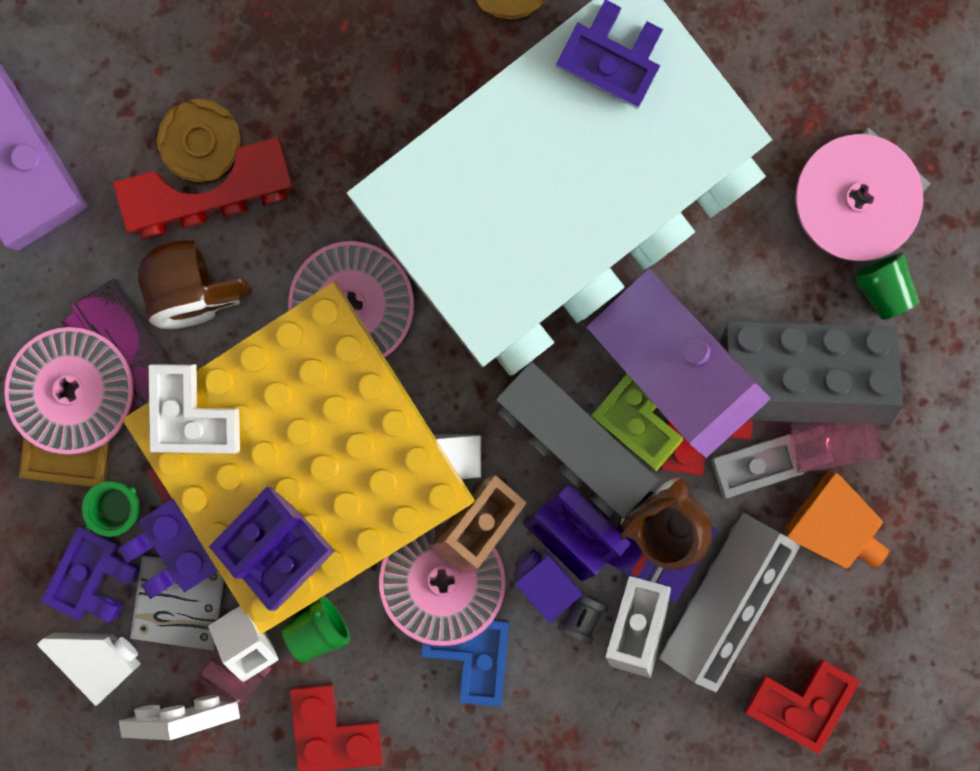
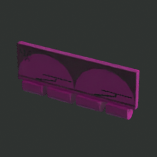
[61,279,170,414]

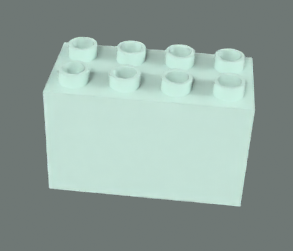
[347,0,772,376]

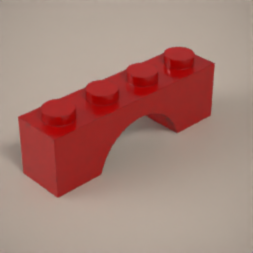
[113,137,296,240]

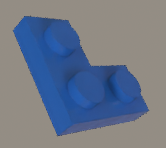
[421,619,509,707]

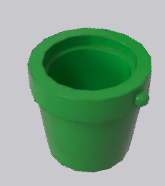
[853,252,920,320]
[82,481,141,537]
[282,596,351,664]

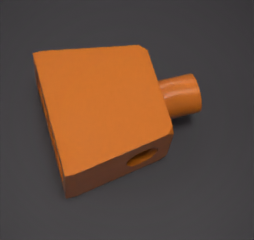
[781,471,889,569]

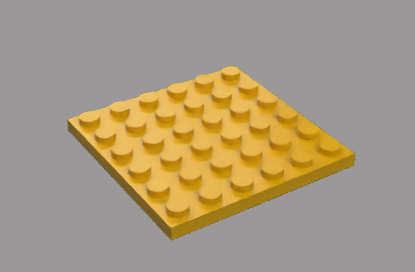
[122,281,475,634]

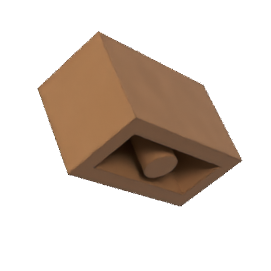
[429,475,527,573]

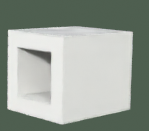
[208,606,279,682]

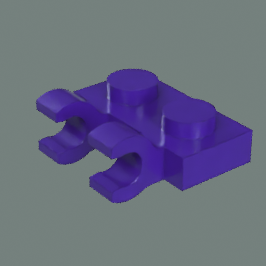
[555,0,663,109]
[118,499,218,599]
[41,525,141,623]

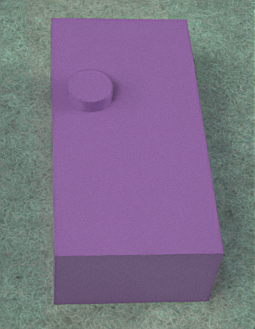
[0,64,90,251]
[587,269,771,458]

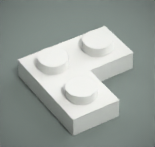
[149,364,240,454]
[119,695,240,740]

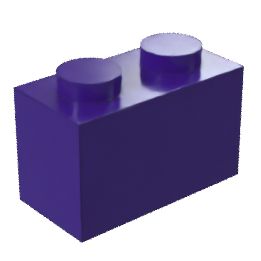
[513,547,582,623]

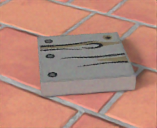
[130,554,225,651]

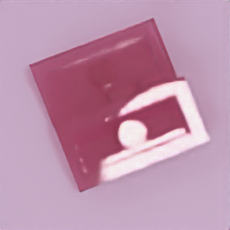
[784,422,884,473]

